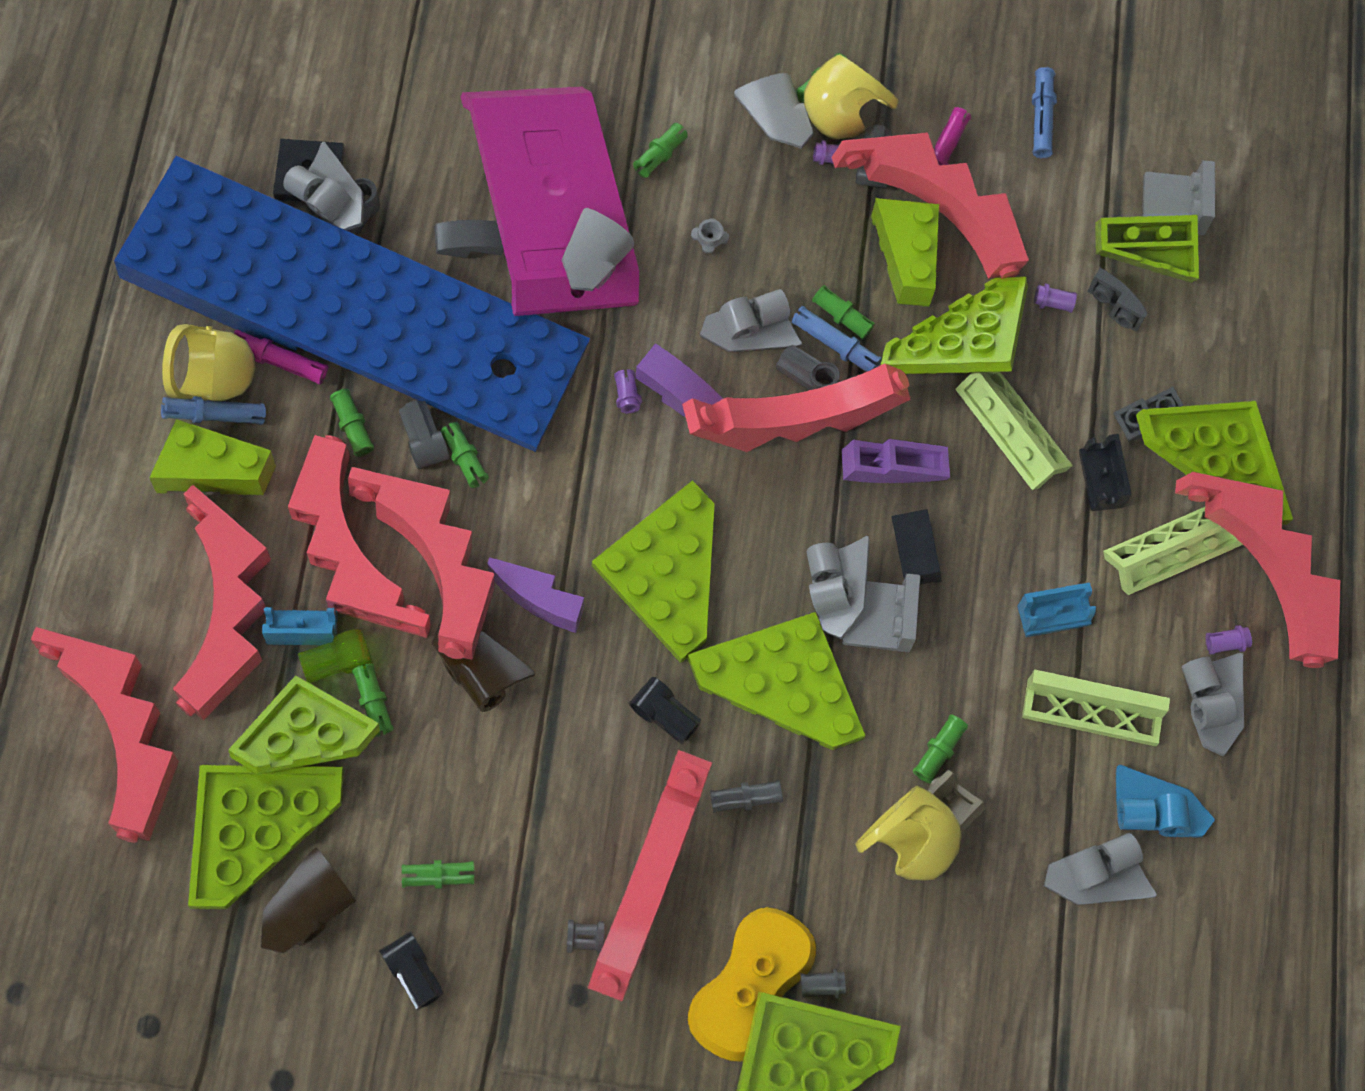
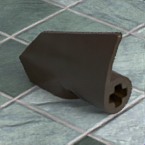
[432,624,535,712]
[261,848,356,954]

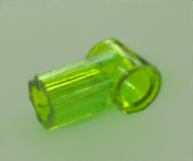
[298,629,373,683]

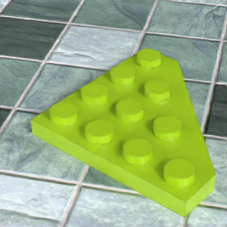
[881,277,1028,374]
[1136,401,1293,525]
[591,480,715,663]
[687,612,865,750]
[188,765,344,909]
[737,992,901,1091]

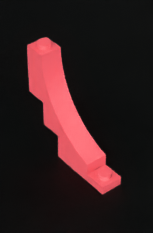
[832,133,1029,279]
[682,363,911,452]
[288,435,431,638]
[348,467,494,660]
[1175,472,1341,668]
[173,485,271,721]
[31,627,179,843]
[588,750,712,1001]

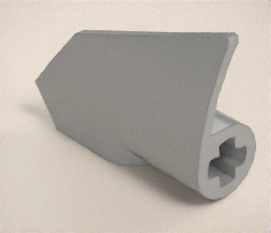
[734,73,813,149]
[284,142,364,231]
[562,208,634,291]
[700,289,802,352]
[806,536,870,639]
[1181,653,1244,756]
[1044,833,1157,905]

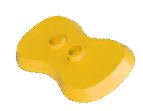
[688,907,816,1062]

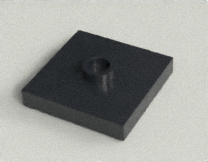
[273,138,345,201]

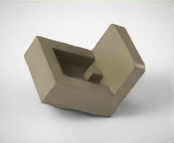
[928,770,985,833]

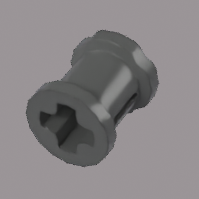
[567,920,604,954]

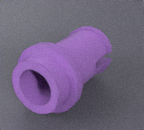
[813,140,839,165]
[1034,283,1077,313]
[614,369,642,414]
[1205,625,1252,654]

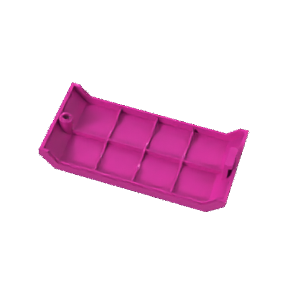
[461,87,639,316]

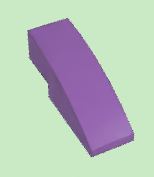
[636,343,723,417]
[842,439,950,483]
[488,558,584,633]

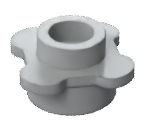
[691,218,729,253]

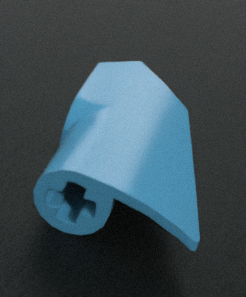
[1116,765,1215,838]

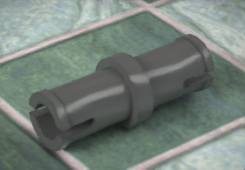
[710,780,783,813]

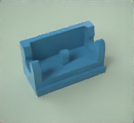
[1017,582,1096,637]
[262,607,338,645]

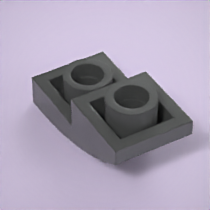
[434,220,504,258]
[1087,268,1148,332]
[1113,387,1184,442]

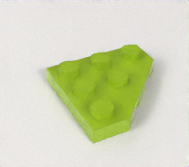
[228,675,380,774]

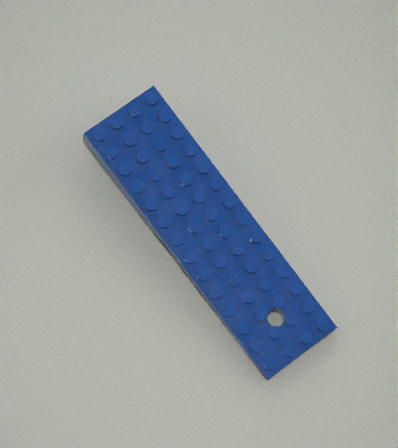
[114,156,590,452]

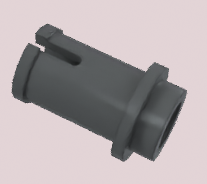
[801,969,846,998]

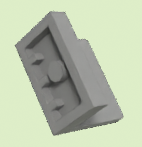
[1143,160,1215,235]
[842,574,920,652]

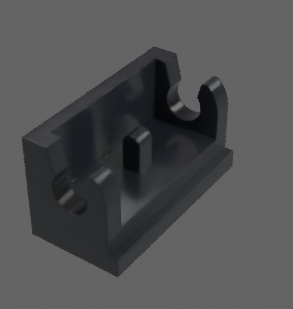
[1079,434,1132,511]
[891,509,942,585]

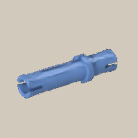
[1032,67,1057,158]
[791,306,882,372]
[161,396,266,425]

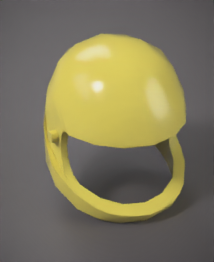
[804,55,898,140]
[162,324,255,401]
[855,785,962,881]

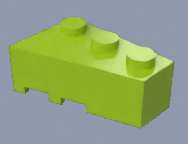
[871,198,939,307]
[1095,215,1199,283]
[149,419,276,495]

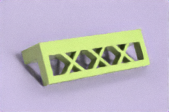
[955,372,1073,490]
[1103,507,1243,595]
[1022,670,1170,746]

